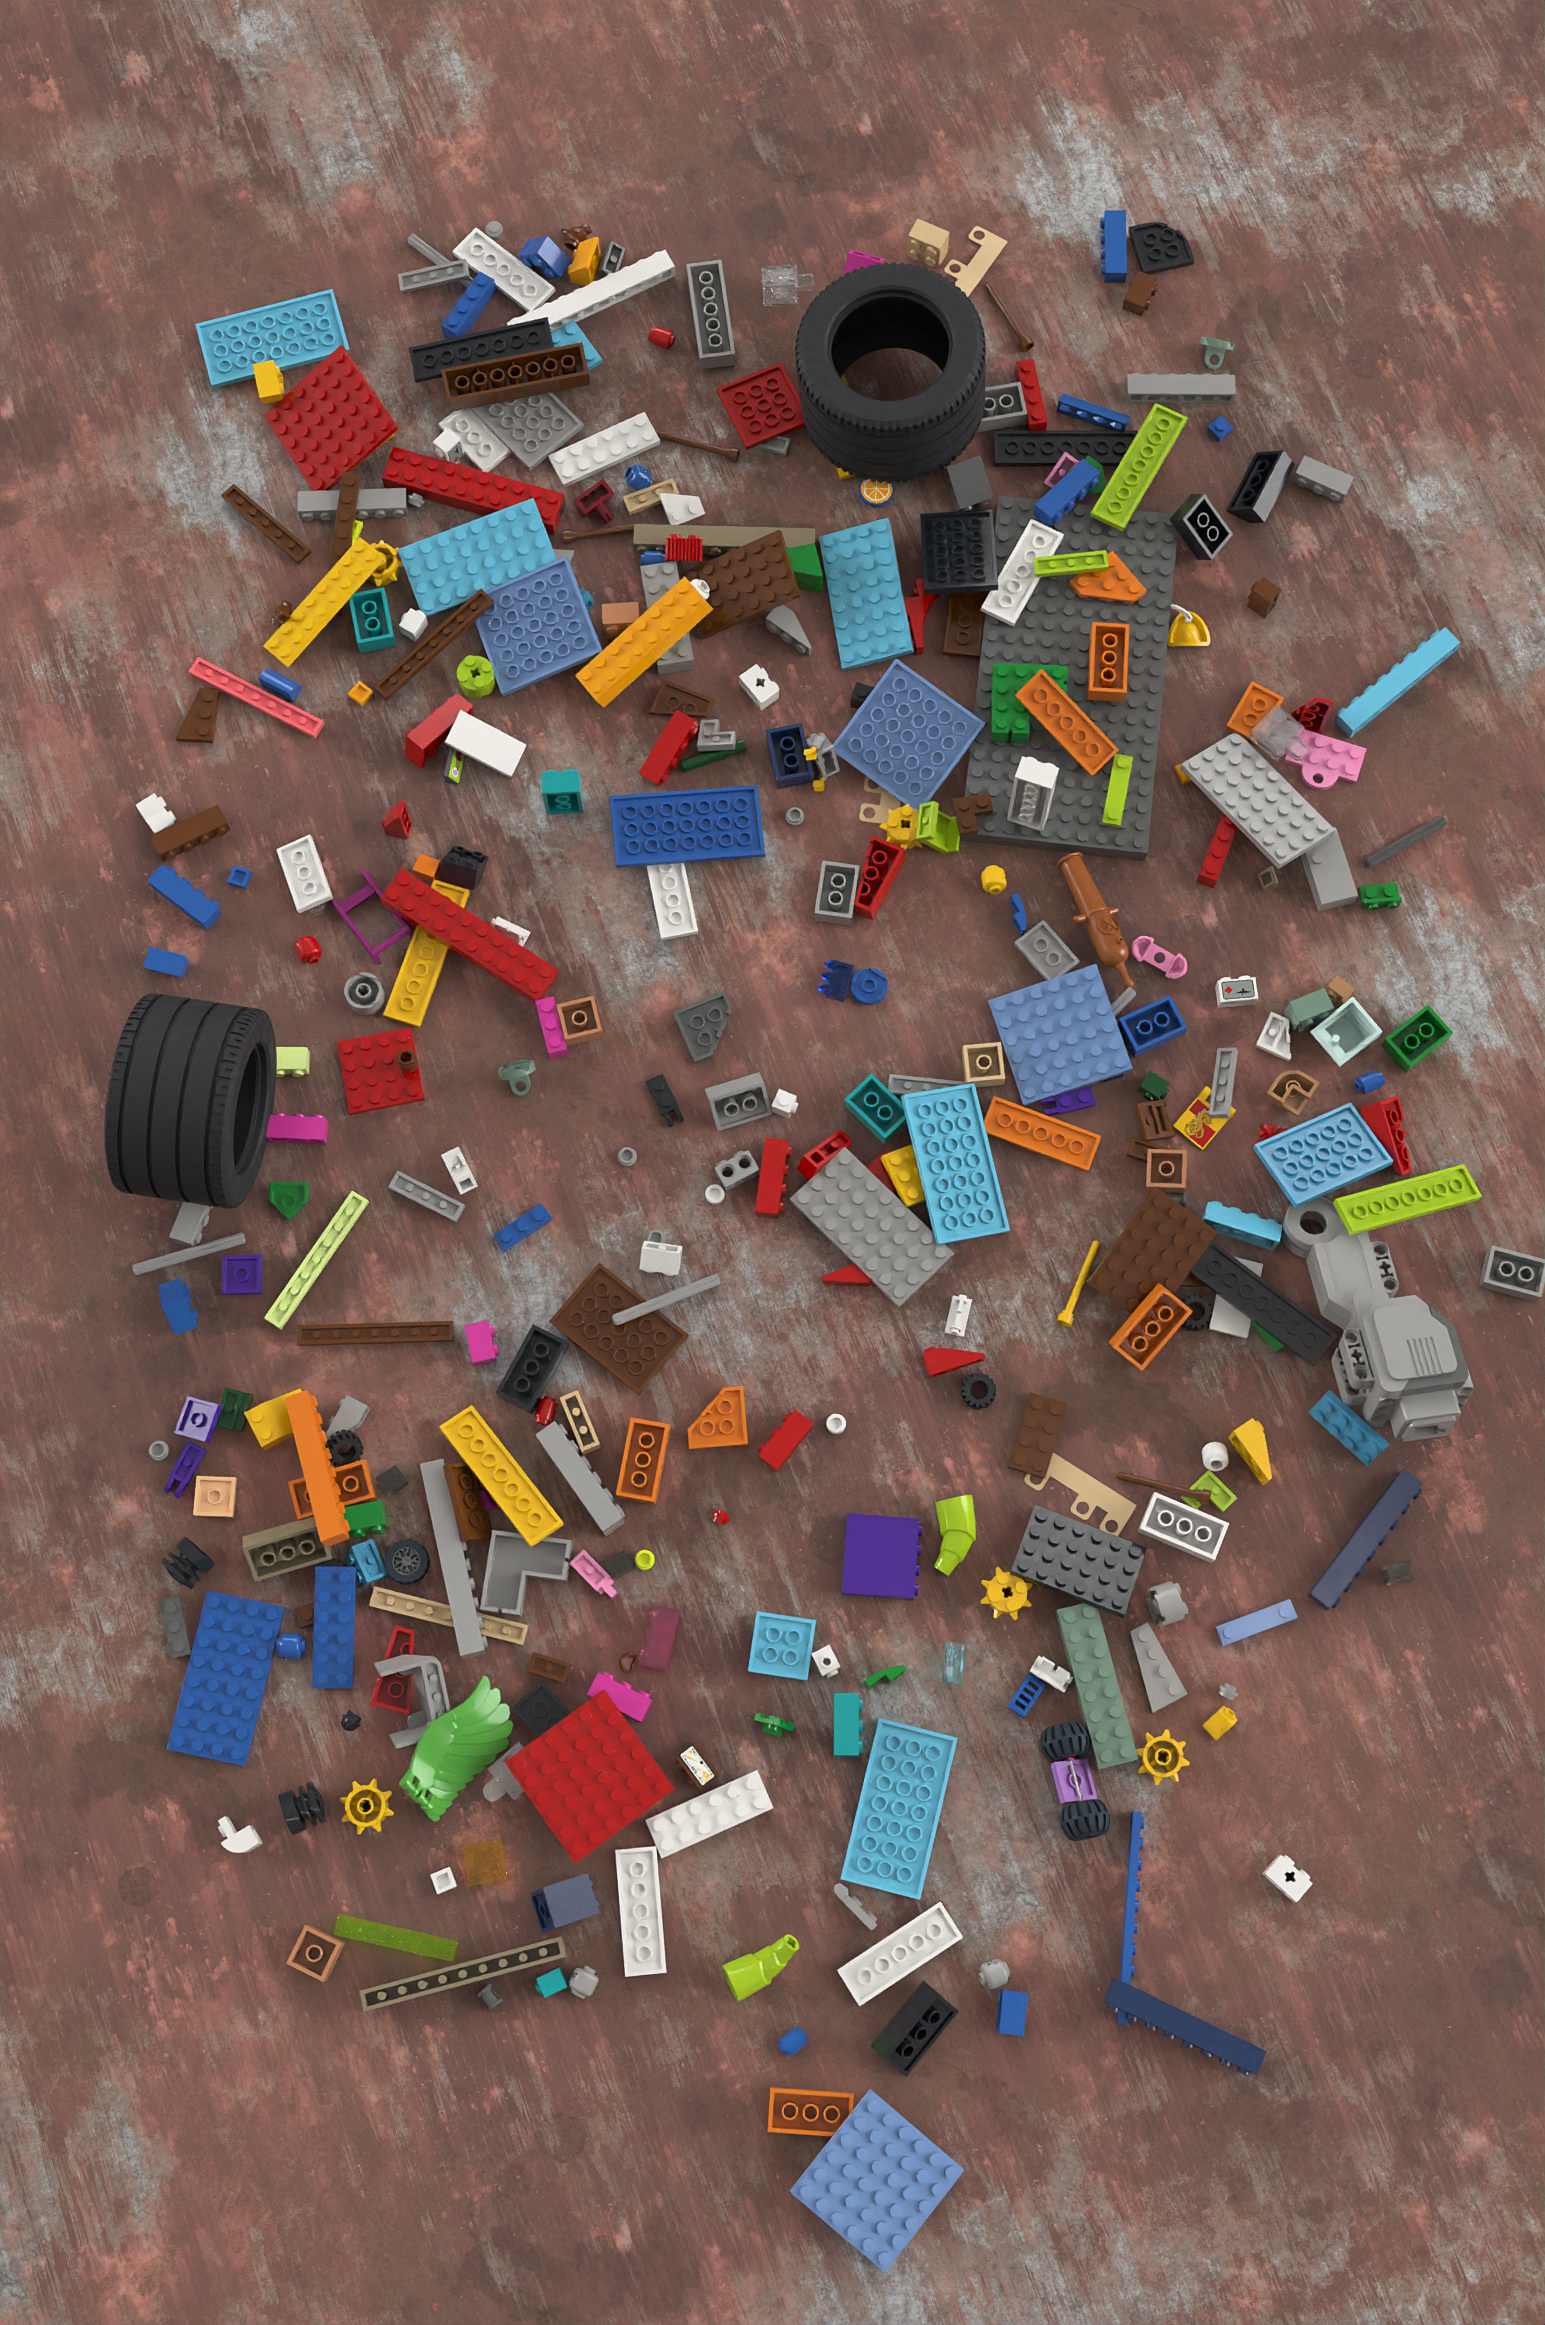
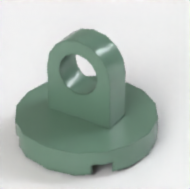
[1199,336,1235,369]
[498,1059,536,1095]

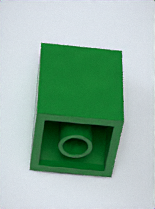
[787,543,823,593]

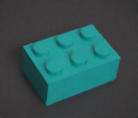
[349,587,396,653]
[541,769,584,815]
[844,1073,907,1145]
[834,1693,863,1758]

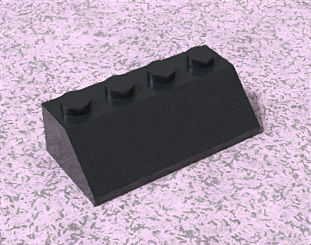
[1226,450,1295,523]
[871,1980,959,2077]

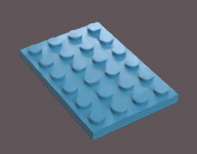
[1253,1102,1393,1208]

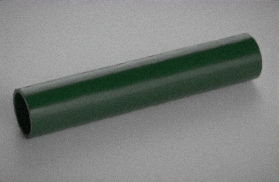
[680,739,747,773]

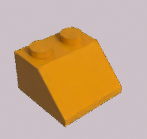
[568,237,601,286]

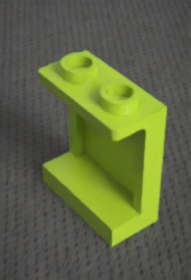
[916,801,960,854]

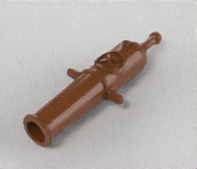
[1057,852,1134,989]

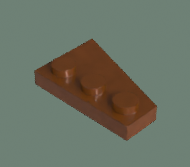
[649,679,714,718]
[176,688,220,743]

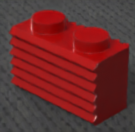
[665,534,703,561]

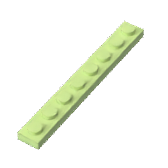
[264,1191,369,1329]

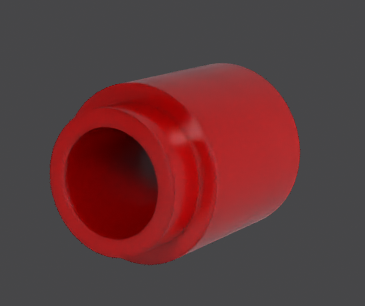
[648,327,676,349]
[534,1396,558,1426]

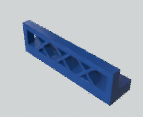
[1056,393,1130,430]

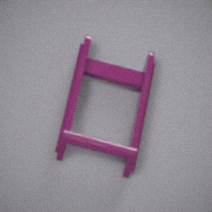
[329,869,414,965]

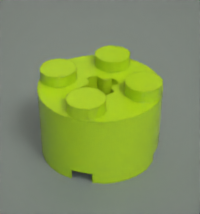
[457,655,496,699]

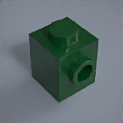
[1138,1071,1170,1102]

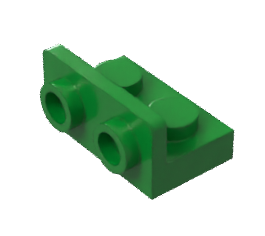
[1358,883,1402,911]

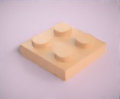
[193,1476,237,1518]

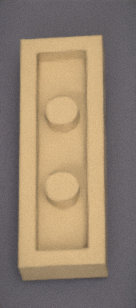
[623,478,679,515]

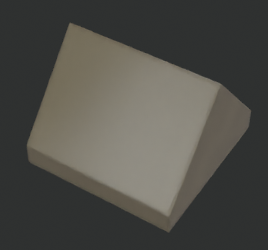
[1258,866,1279,891]

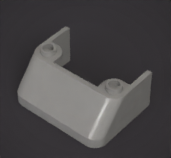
[374,1655,451,1749]

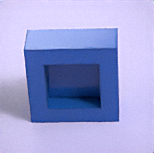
[1207,416,1233,441]
[227,865,252,890]

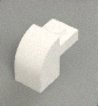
[441,1147,478,1194]
[218,1816,263,1853]

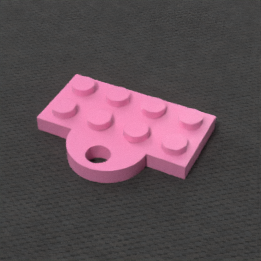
[1284,727,1367,790]

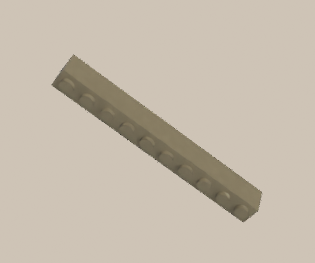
[633,524,815,556]
[359,1936,567,2012]

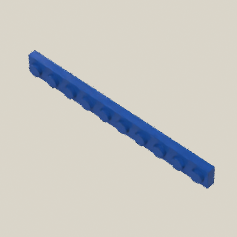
[1117,1811,1144,2024]

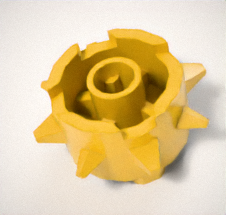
[367,540,404,587]
[880,804,923,851]
[980,1567,1033,1620]
[1136,1729,1190,1785]
[340,1779,394,1834]

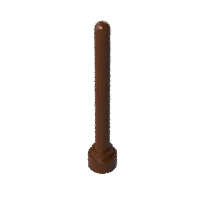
[985,282,1035,352]
[657,431,740,463]
[562,522,648,545]
[1117,1472,1211,1506]

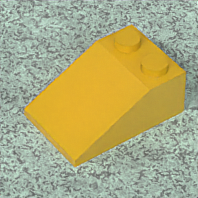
[244,1389,302,1451]
[1228,1418,1272,1486]

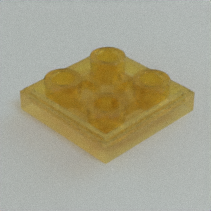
[462,1838,509,1887]

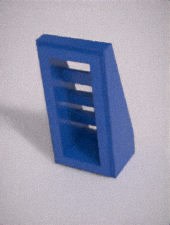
[1007,1673,1046,1718]

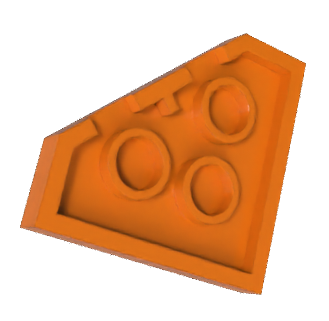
[1069,551,1147,604]
[688,1386,748,1450]

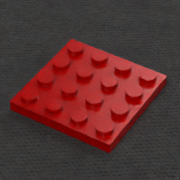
[716,362,805,450]
[337,1027,425,1115]

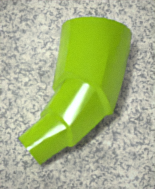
[934,1494,976,1576]
[722,1934,799,2002]

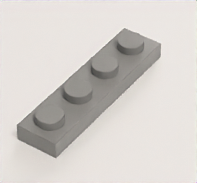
[398,259,470,294]
[1209,1047,1238,1119]
[888,1074,966,1096]
[388,1171,465,1223]

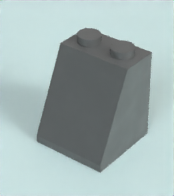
[939,455,994,511]

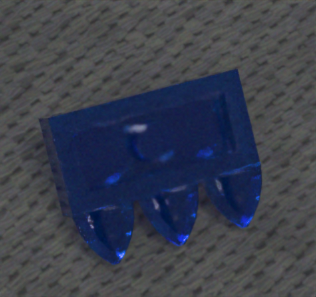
[817,960,854,1002]

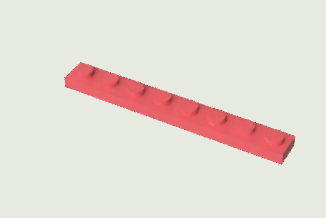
[188,657,325,739]

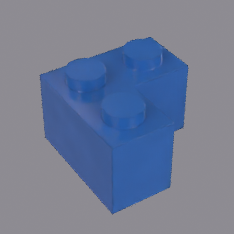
[518,236,571,279]
[159,1277,199,1336]

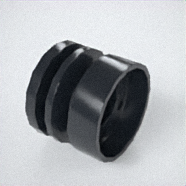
[161,1536,215,1590]
[278,1781,327,1835]

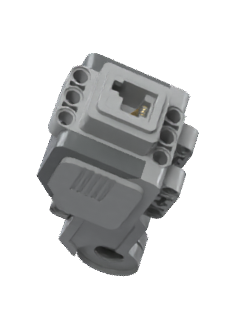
[1281,1197,1474,1441]

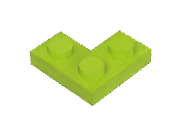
[1180,1470,1237,1513]

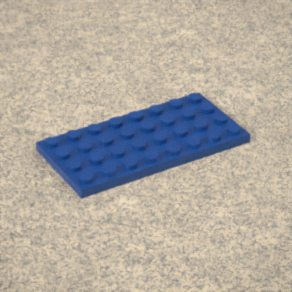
[610,785,765,868]
[167,1591,286,1766]

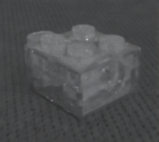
[761,265,815,306]
[1249,705,1309,761]
[483,1741,524,1802]

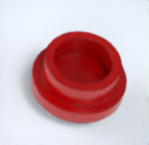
[712,1509,731,1526]

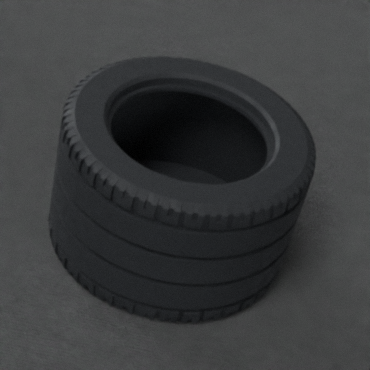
[795,262,986,484]
[104,993,277,1209]

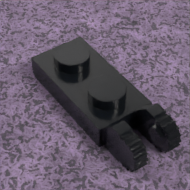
[645,1074,684,1127]

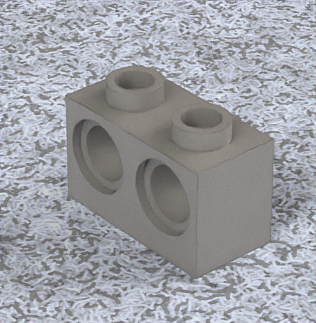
[715,1150,760,1192]

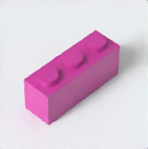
[535,996,569,1060]
[266,1113,328,1145]
[587,1672,653,1723]

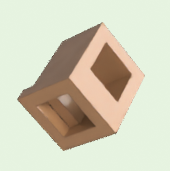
[1323,975,1355,1007]

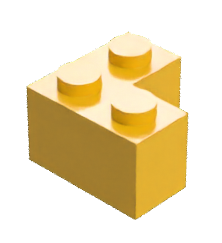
[252,360,285,405]

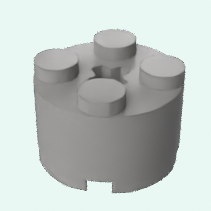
[344,972,385,1015]
[1146,1581,1188,1627]

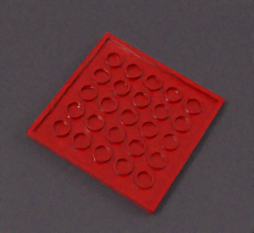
[263,345,399,491]
[504,1689,675,1864]

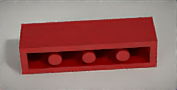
[1014,359,1047,430]
[1196,813,1238,888]
[755,1137,792,1219]

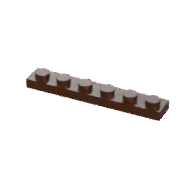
[221,484,311,565]

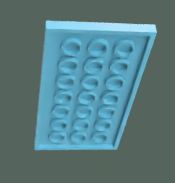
[195,289,350,389]
[397,498,557,618]
[819,518,914,671]
[901,1083,1010,1245]
[841,1718,958,1900]

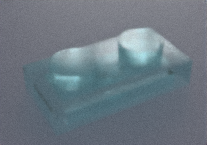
[943,1642,965,1685]

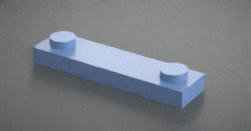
[1215,1599,1298,1646]

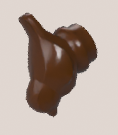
[561,224,592,251]
[270,601,292,628]

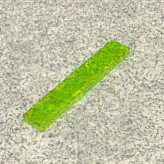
[333,1914,459,1962]

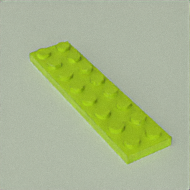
[1090,403,1188,532]
[1333,1164,1482,1236]

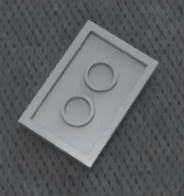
[1014,920,1080,981]

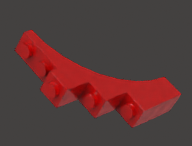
[904,578,941,656]

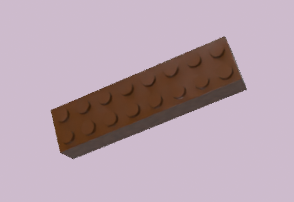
[441,342,590,412]

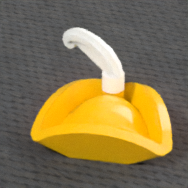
[1167,604,1210,647]

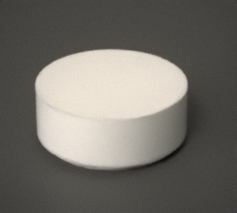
[705,1184,725,1205]
[826,1414,846,1434]

